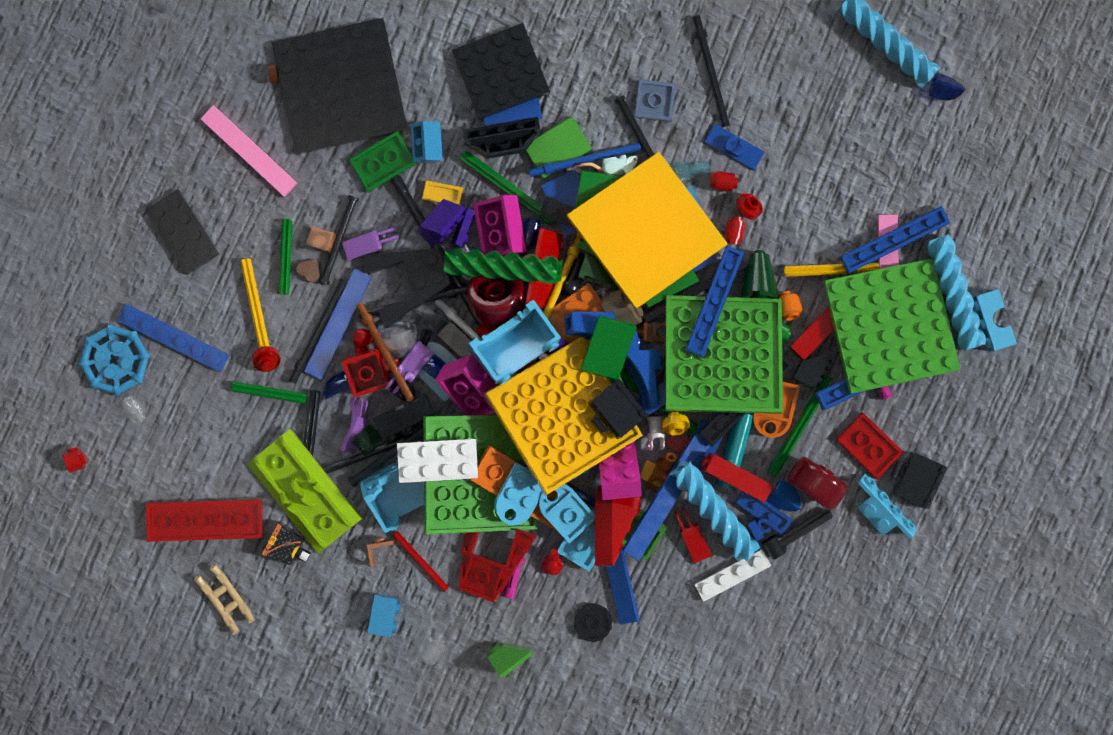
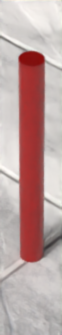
[392,531,449,592]

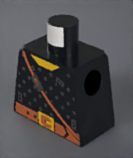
[261,521,311,565]

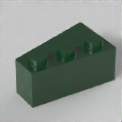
[578,254,620,291]

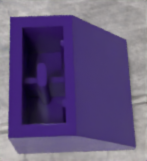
[416,199,466,246]

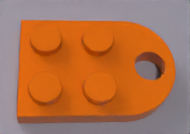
[753,382,800,438]

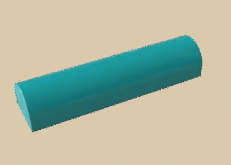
[715,414,753,490]

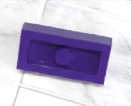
[451,208,475,247]

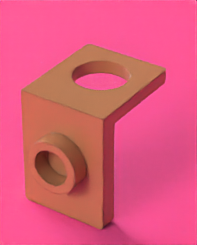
[306,226,336,253]
[367,537,395,568]

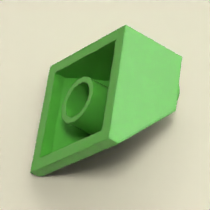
[488,643,533,679]

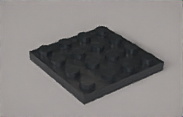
[452,23,550,120]

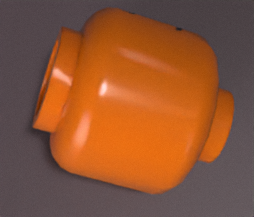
[779,291,803,321]

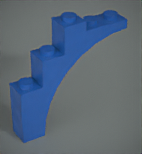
[564,312,663,411]

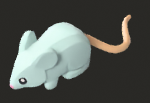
[567,155,638,176]

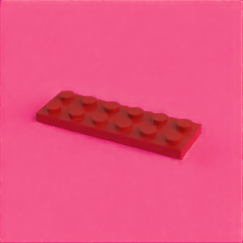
[146,499,264,542]

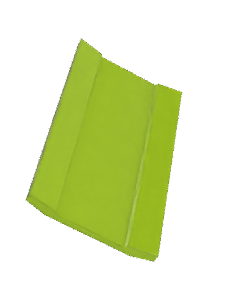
[247,429,362,554]

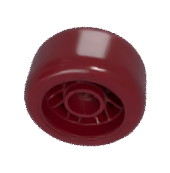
[467,276,526,326]
[787,456,848,510]

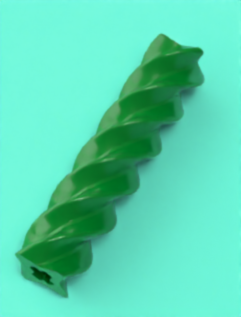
[444,247,563,284]

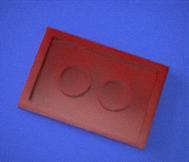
[835,412,904,480]

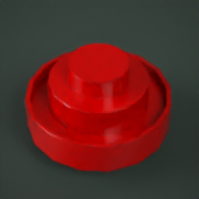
[736,193,763,220]
[252,346,281,372]

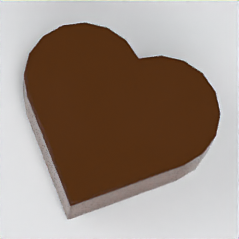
[297,259,320,282]

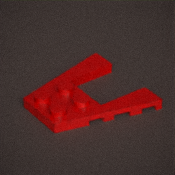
[459,529,537,602]

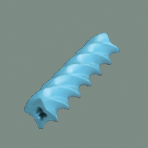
[837,0,940,88]
[927,234,986,351]
[668,461,760,561]

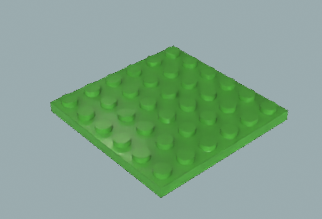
[823,258,960,394]
[665,295,783,414]
[423,415,537,534]

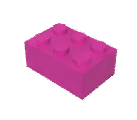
[473,195,527,256]
[435,355,497,415]
[598,441,642,500]

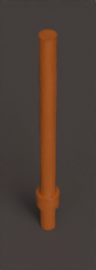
[356,303,414,401]

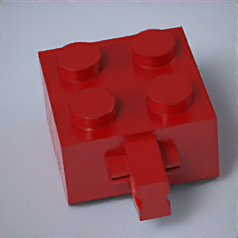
[341,347,400,398]

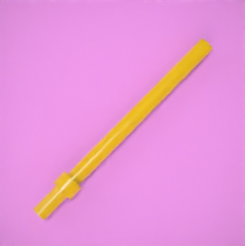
[543,234,582,320]

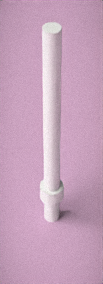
[435,299,517,378]

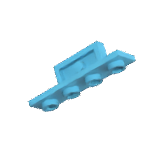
[857,474,917,539]

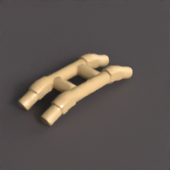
[194,564,255,635]

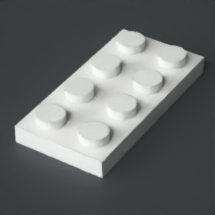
[397,439,478,483]

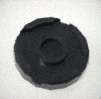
[574,603,612,642]

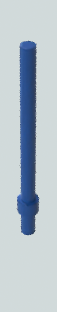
[529,143,641,177]

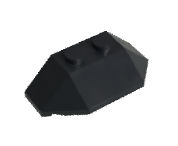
[462,117,541,159]

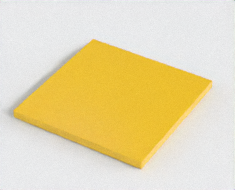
[566,152,728,310]
[485,337,643,495]

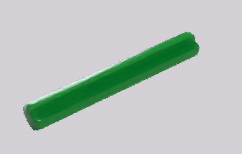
[279,219,293,295]
[231,382,307,404]

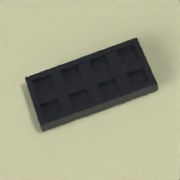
[146,189,220,275]

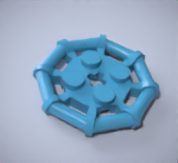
[78,324,151,396]

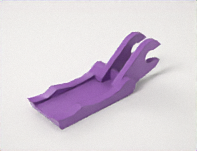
[342,228,399,261]
[386,341,434,394]
[339,397,368,454]

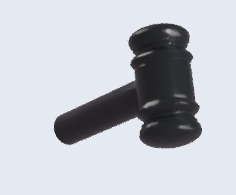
[560,252,585,295]

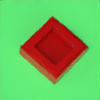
[665,434,690,455]

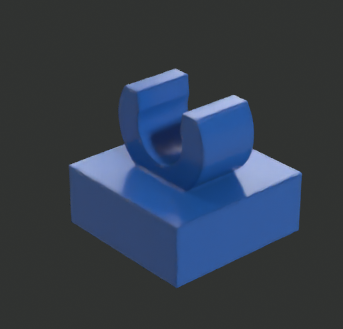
[748,517,771,541]

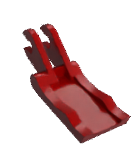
[674,507,712,564]

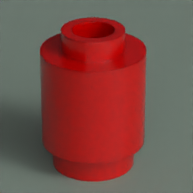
[710,171,738,192]
[724,216,746,245]

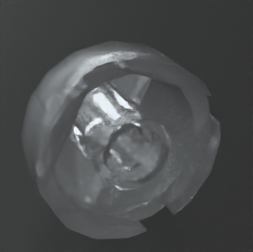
[379,323,418,357]

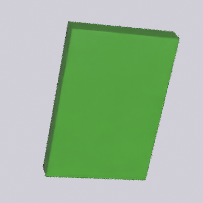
[526,116,592,179]

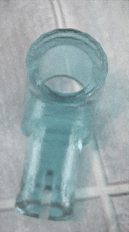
[670,161,710,183]

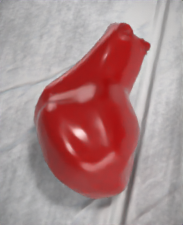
[352,329,373,354]
[541,549,563,575]

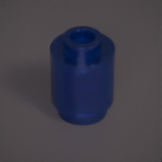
[522,218,541,247]

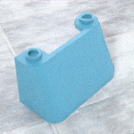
[469,300,561,385]
[360,460,424,533]

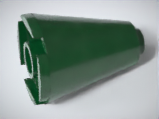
[741,250,779,299]

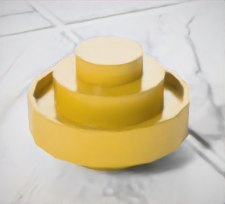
[661,412,690,436]

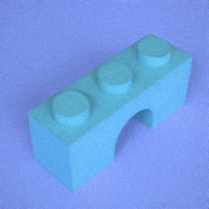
[973,289,1017,352]

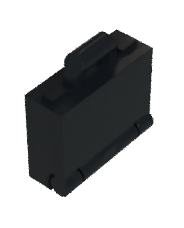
[588,379,648,439]
[891,452,948,509]

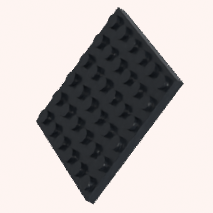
[271,18,408,155]

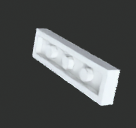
[694,548,771,602]

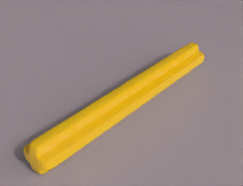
[240,258,269,348]
[784,263,879,277]

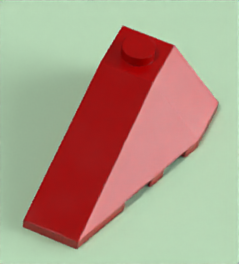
[595,486,642,566]

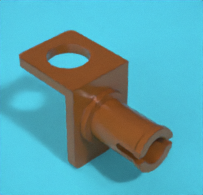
[636,322,665,342]
[645,452,677,493]

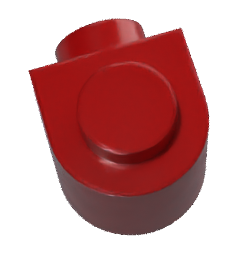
[62,446,88,473]

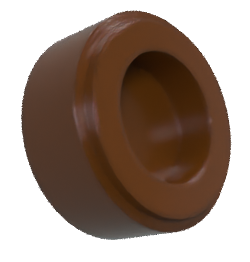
[268,64,278,83]

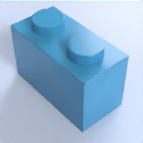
[410,121,443,163]
[368,593,401,637]

